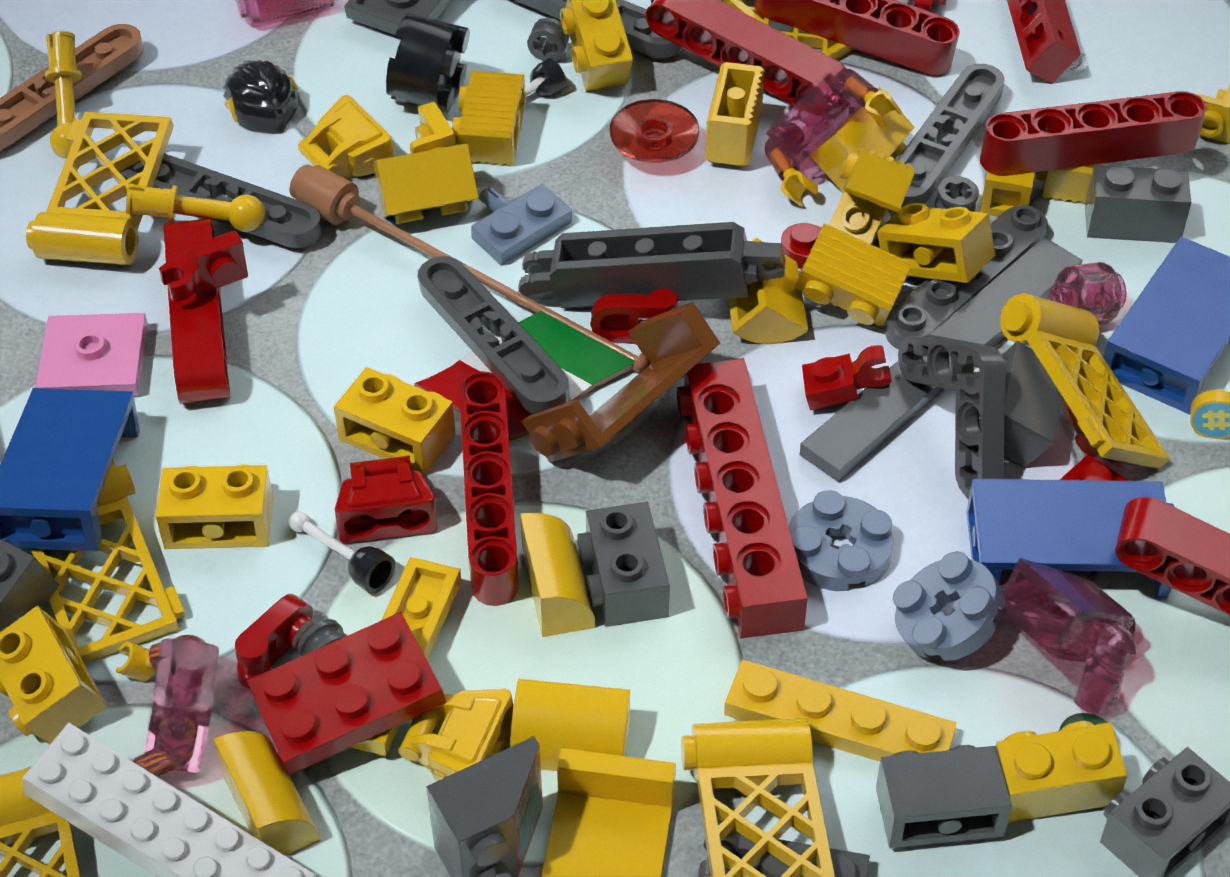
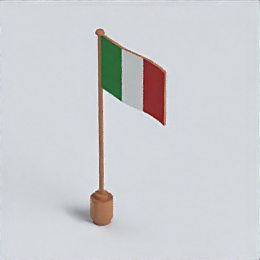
[289,165,648,441]

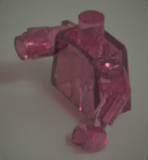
[998,558,1137,716]

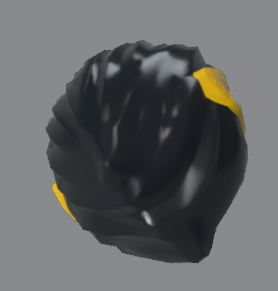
[223,60,298,134]

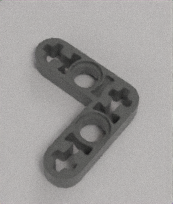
[898,335,1005,497]

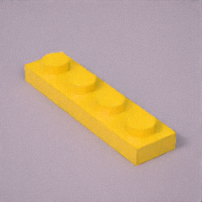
[351,557,462,756]
[724,659,957,762]

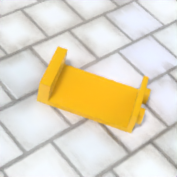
[541,748,676,877]

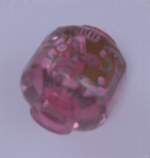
[1050,262,1127,324]

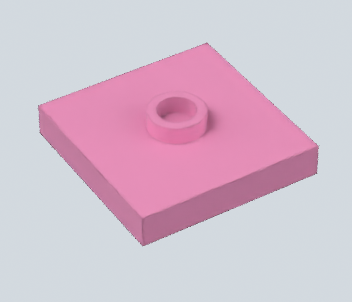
[35,313,148,396]

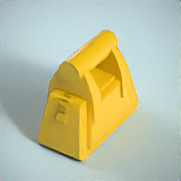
[298,95,395,179]
[399,688,514,781]

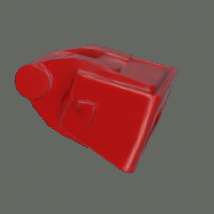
[334,456,438,543]

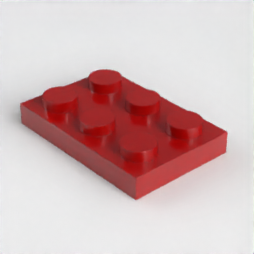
[247,612,447,775]

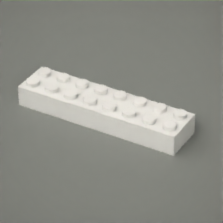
[22,723,315,877]

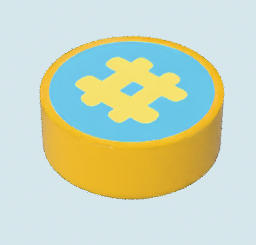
[1190,389,1230,439]

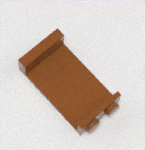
[521,302,720,462]

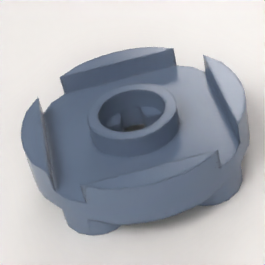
[789,490,894,591]
[892,551,1005,661]

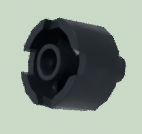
[386,13,470,113]

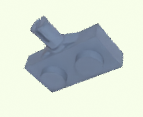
[471,183,572,265]

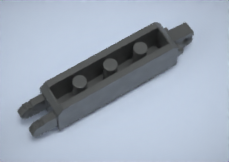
[518,222,786,308]

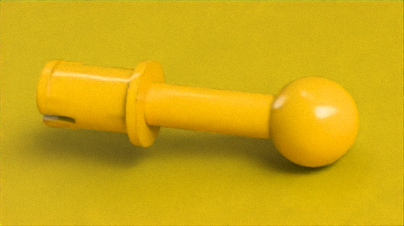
[45,31,82,158]
[126,184,265,232]

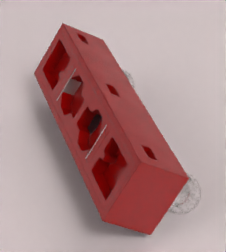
[1007,0,1088,84]

